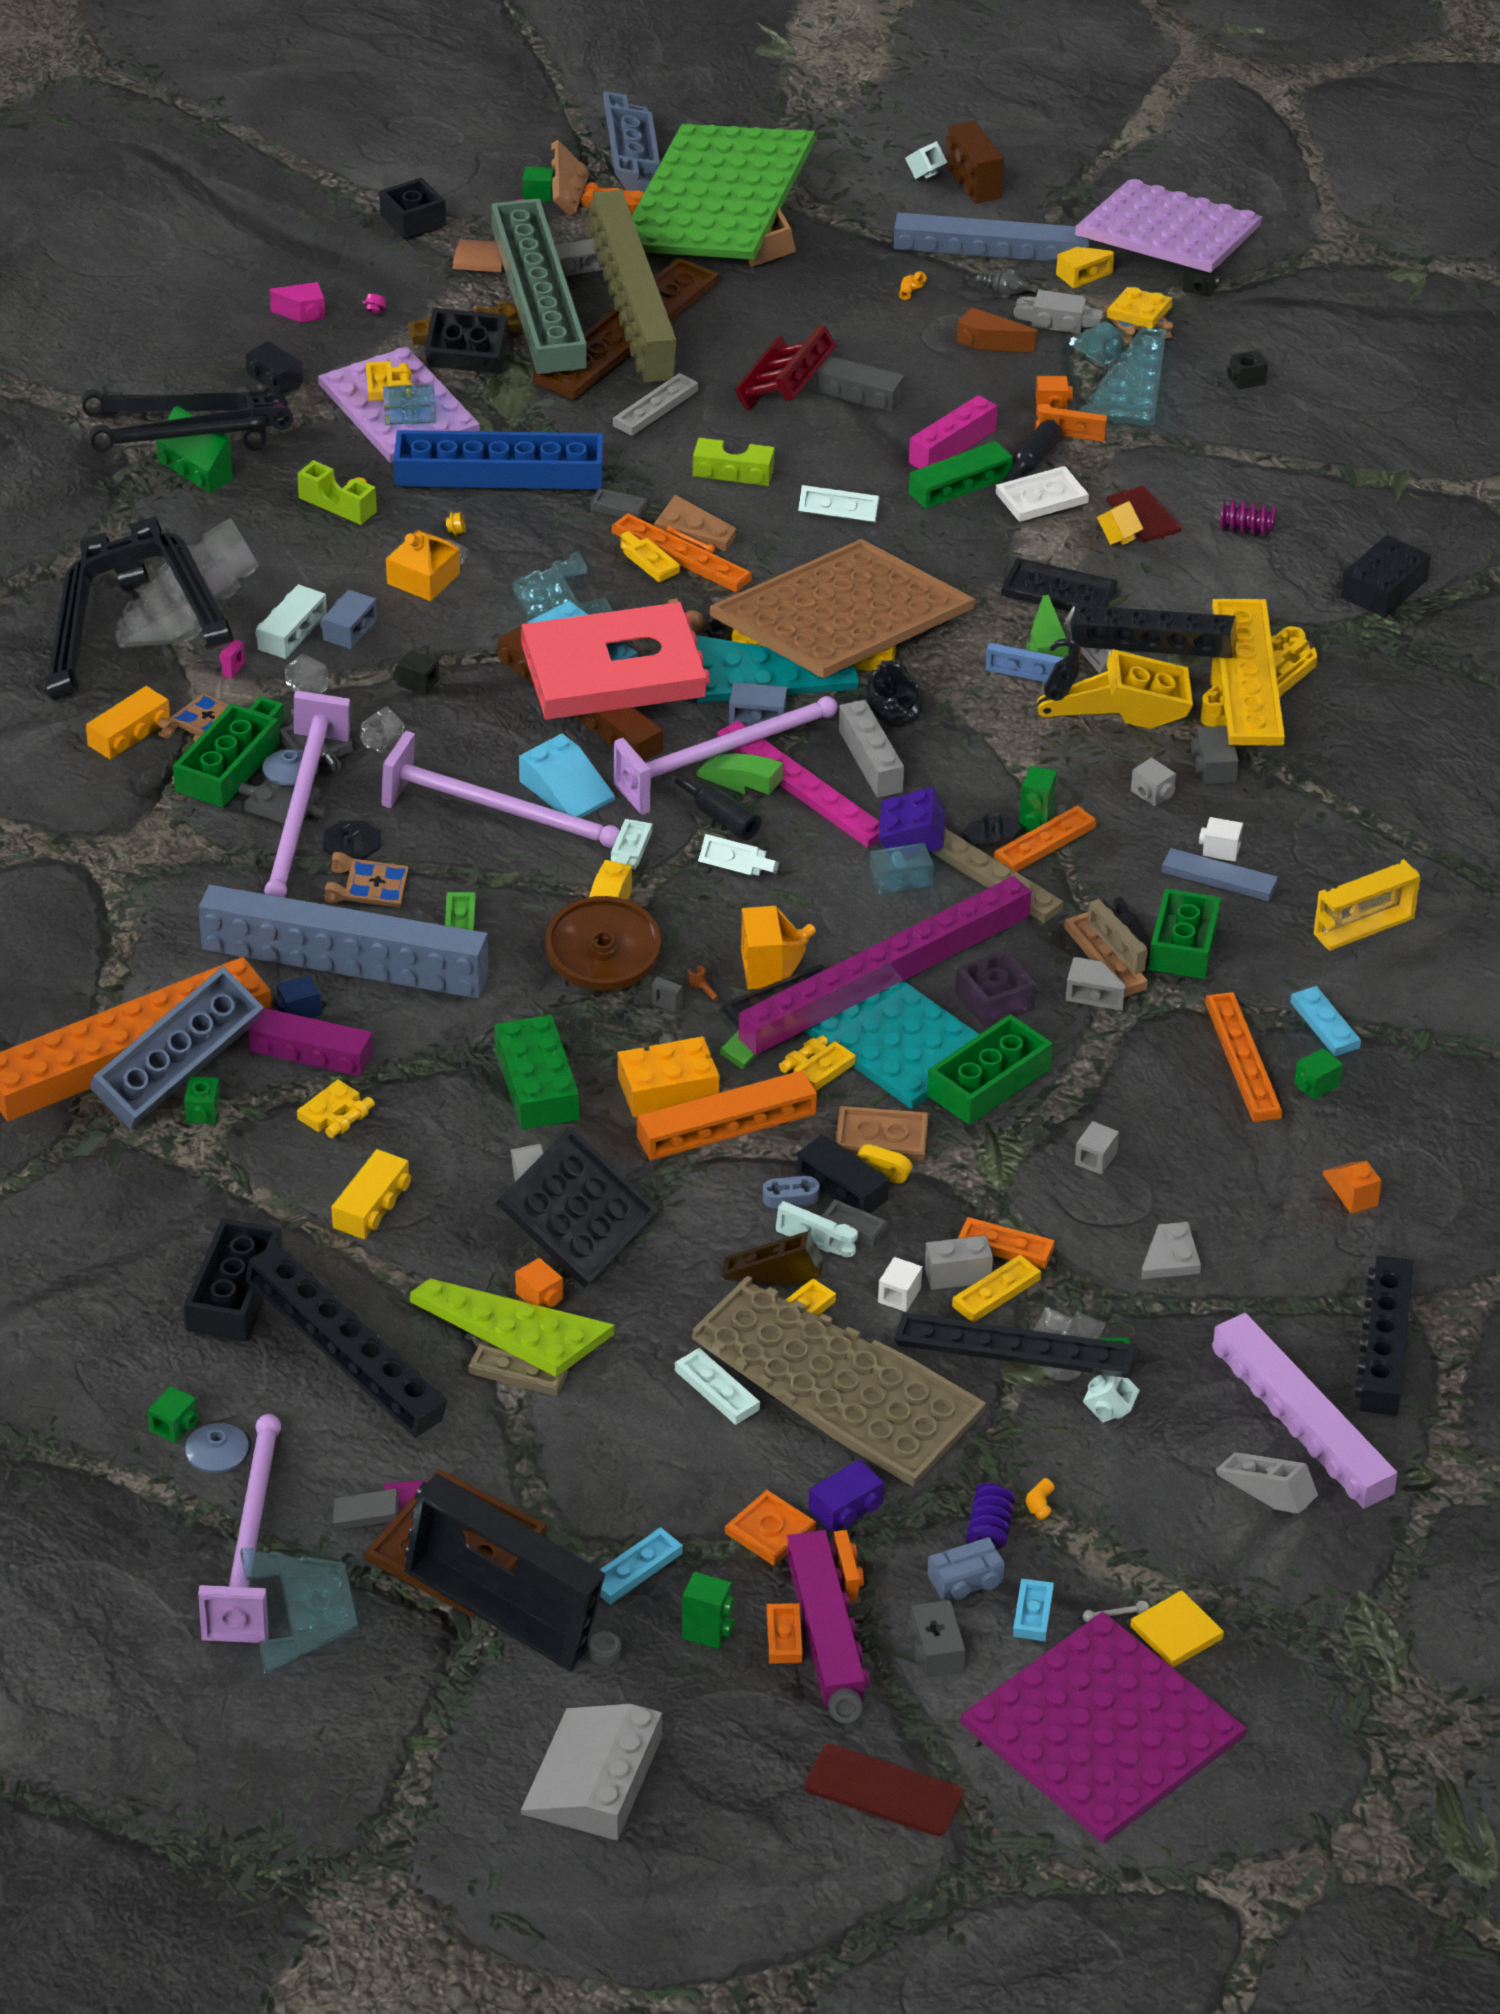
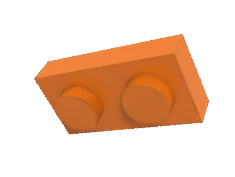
[833,1530,864,1602]
[766,1603,802,1664]

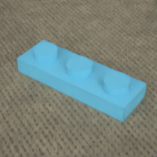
[1290,986,1361,1057]
[600,1527,683,1605]

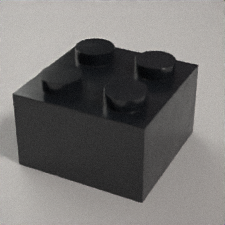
[379,177,446,239]

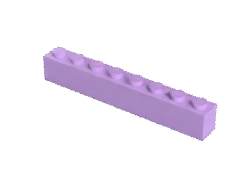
[1212,1313,1398,1509]

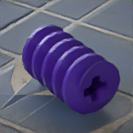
[966,1483,1015,1549]

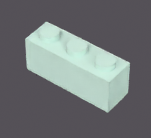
[255,584,327,659]

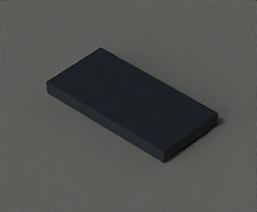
[1001,558,1118,611]

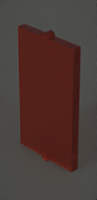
[1106,486,1181,543]

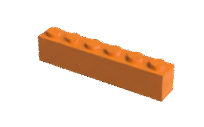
[637,1070,817,1161]

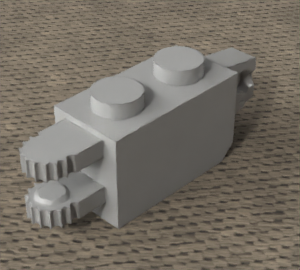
[1013,290,1103,334]

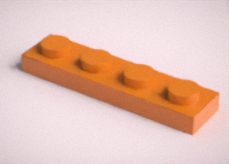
[994,805,1096,872]

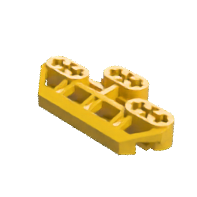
[1200,626,1317,727]

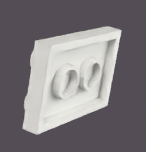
[996,466,1089,522]

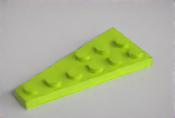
[410,1278,615,1377]

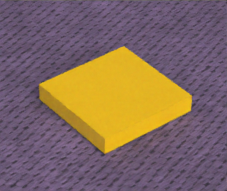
[1130,1590,1224,1668]

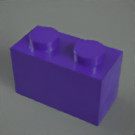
[808,1459,884,1533]

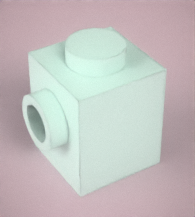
[905,141,947,179]

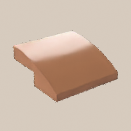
[452,239,504,272]

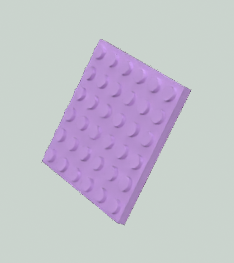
[1075,179,1262,273]

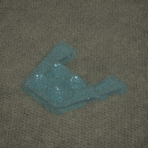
[512,551,613,621]
[240,1547,357,1674]

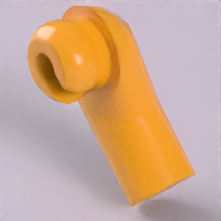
[899,271,927,300]
[1025,1478,1055,1520]

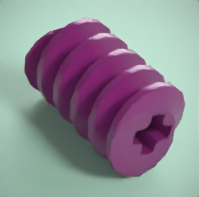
[1220,499,1276,538]

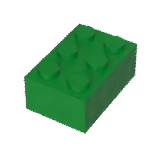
[1148,888,1221,979]

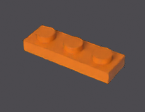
[958,1217,1055,1269]

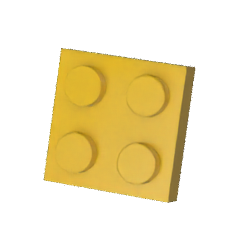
[1107,287,1172,329]

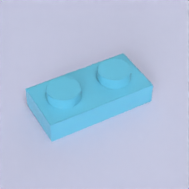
[1013,1578,1054,1641]

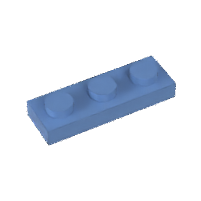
[985,643,1064,682]

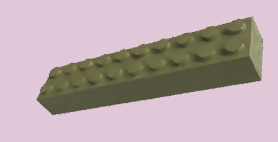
[587,190,677,382]

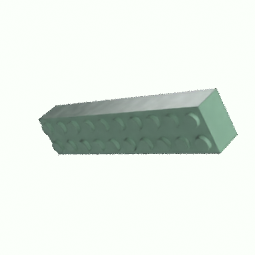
[491,198,586,374]

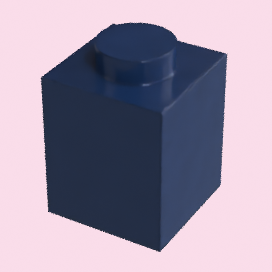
[274,975,321,1018]

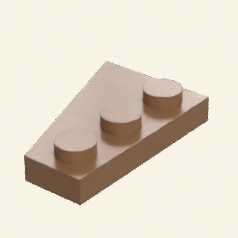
[551,140,590,217]

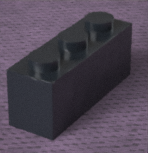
[797,1134,889,1214]

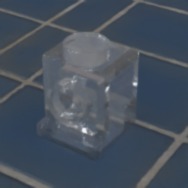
[360,706,404,752]

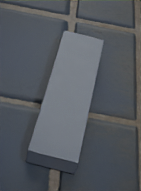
[1161,848,1278,902]

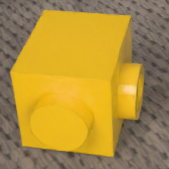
[1097,501,1143,545]

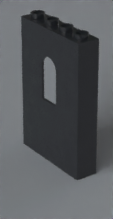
[404,1473,605,1672]

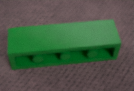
[909,441,1013,509]

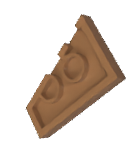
[654,495,736,551]

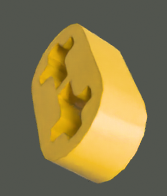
[856,1144,913,1184]

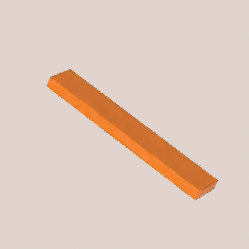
[612,513,752,593]
[1205,992,1282,1122]

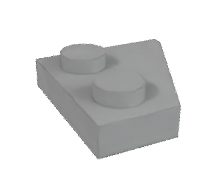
[1141,1222,1201,1280]

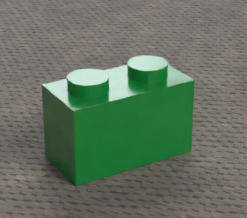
[1019,765,1057,831]
[682,1572,735,1649]

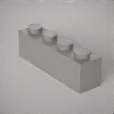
[839,700,904,798]

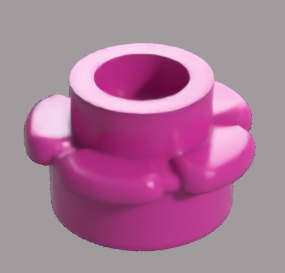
[363,294,387,313]

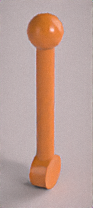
[666,526,715,553]

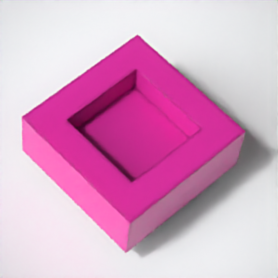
[219,639,245,678]

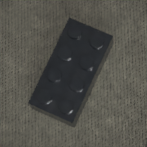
[184,1218,282,1342]

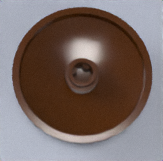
[545,896,661,991]

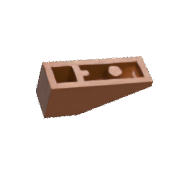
[957,307,1038,352]

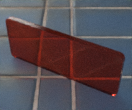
[805,1744,963,1836]

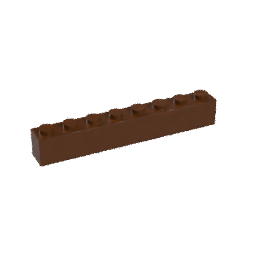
[498,626,663,761]

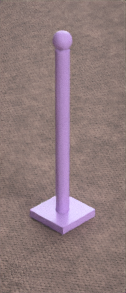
[264,690,350,898]
[614,696,838,815]
[381,731,620,848]
[198,1414,281,1644]

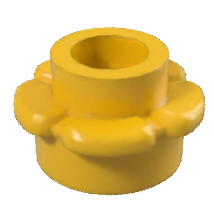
[446,511,466,537]

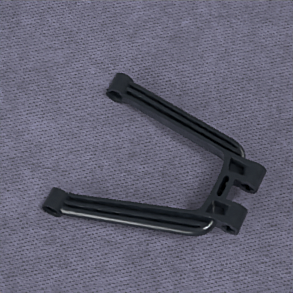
[81,389,293,453]
[45,516,234,700]

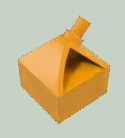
[386,530,460,601]
[741,906,816,990]

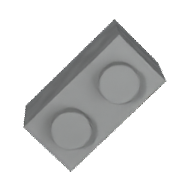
[925,1235,993,1290]

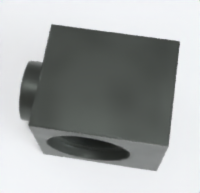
[1227,350,1268,390]

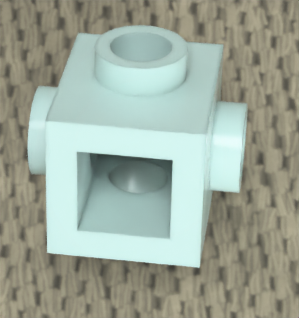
[1083,1375,1140,1423]

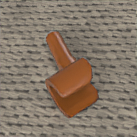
[688,966,719,1001]

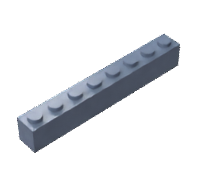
[894,212,1090,262]

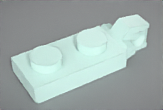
[611,819,653,869]
[698,834,779,876]

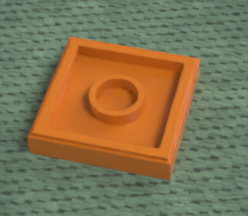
[725,1490,816,1566]

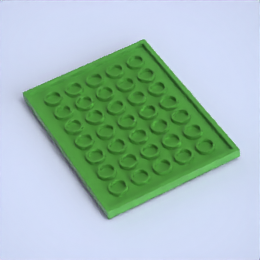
[632,124,817,260]

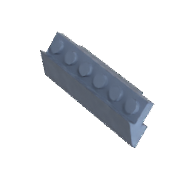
[603,91,660,192]

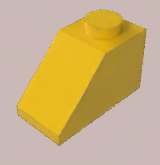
[1056,247,1114,289]

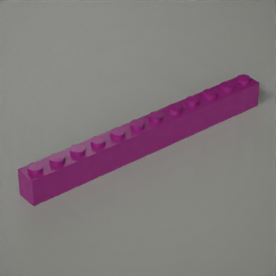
[738,876,1032,1055]

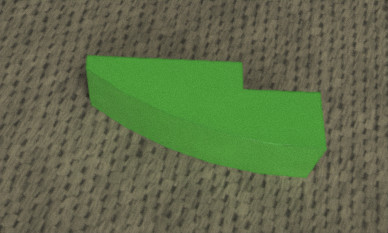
[697,753,783,795]

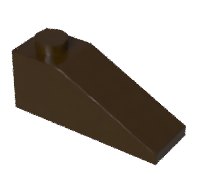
[722,1231,824,1286]

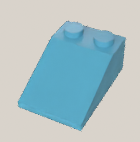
[519,733,615,818]

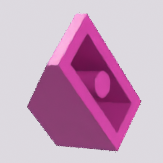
[269,282,325,322]

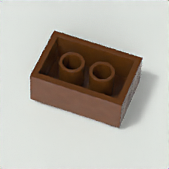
[945,121,1004,204]

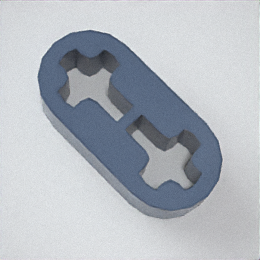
[762,1176,820,1208]

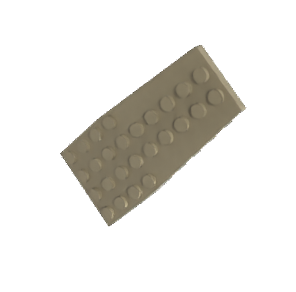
[692,1276,987,1487]

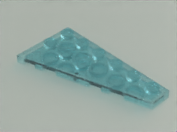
[1079,328,1166,426]

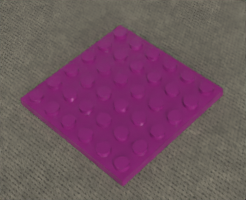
[960,1611,1246,1844]

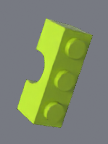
[693,438,775,486]
[297,460,377,525]

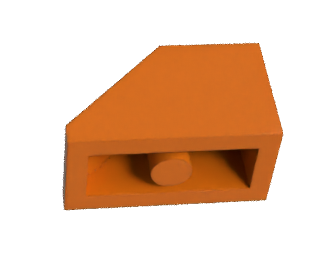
[1323,1161,1382,1214]

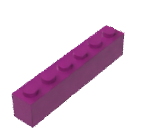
[786,1530,870,1707]

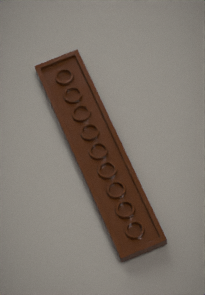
[533,258,719,400]

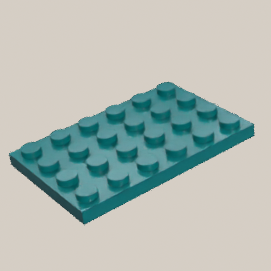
[804,981,980,1109]

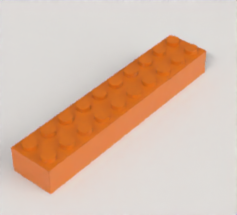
[0,957,272,1122]

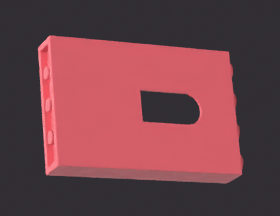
[521,602,710,720]

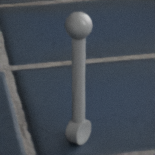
[1082,1601,1149,1622]

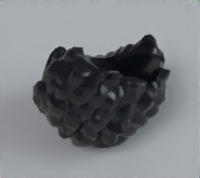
[867,659,922,726]

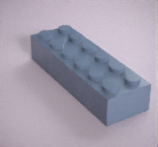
[90,966,264,1130]

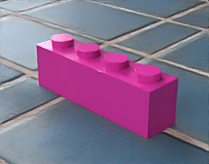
[909,395,998,469]

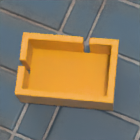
[618,1036,719,1117]

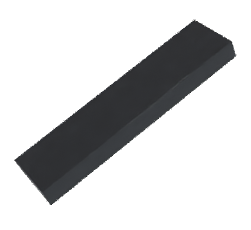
[723,964,826,1028]

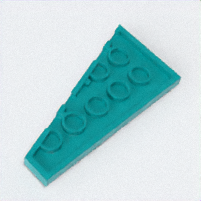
[696,635,859,703]

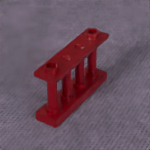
[735,325,836,410]

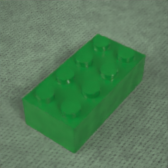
[173,703,280,808]
[927,1014,1053,1125]
[494,1015,579,1130]

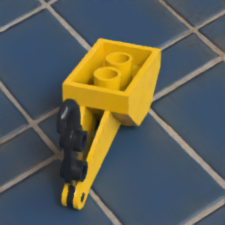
[1037,638,1193,729]

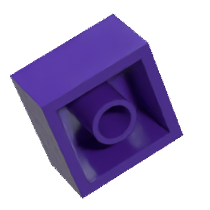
[879,787,946,862]

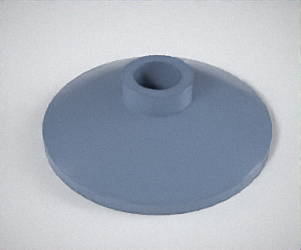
[262,749,318,786]
[185,1423,249,1473]

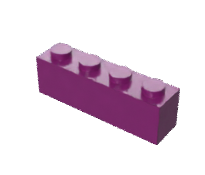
[249,1008,373,1077]

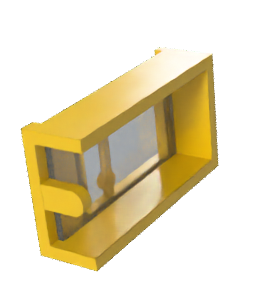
[1313,860,1421,951]

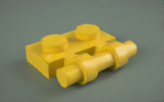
[365,361,414,401]
[779,1035,856,1091]
[297,1079,375,1138]

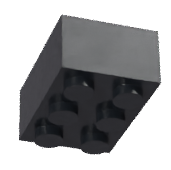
[424,308,510,374]
[1341,535,1431,618]

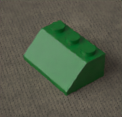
[156,406,233,493]

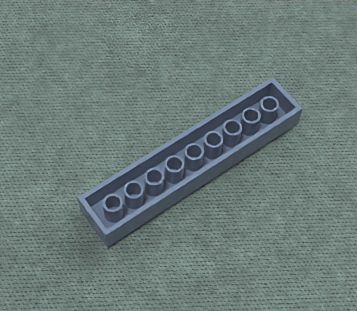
[198,885,489,999]

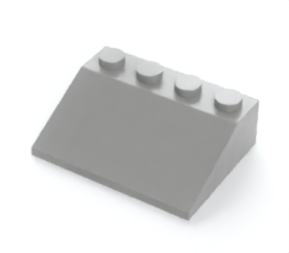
[521,1704,662,1841]

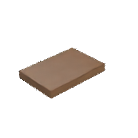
[835,1106,929,1162]

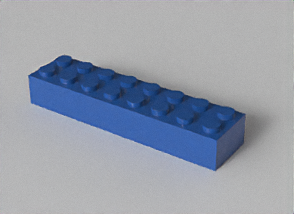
[394,430,603,490]

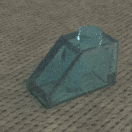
[1069,321,1123,366]

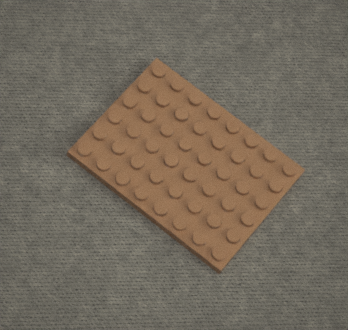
[710,539,975,678]

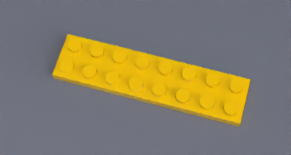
[1212,599,1285,746]

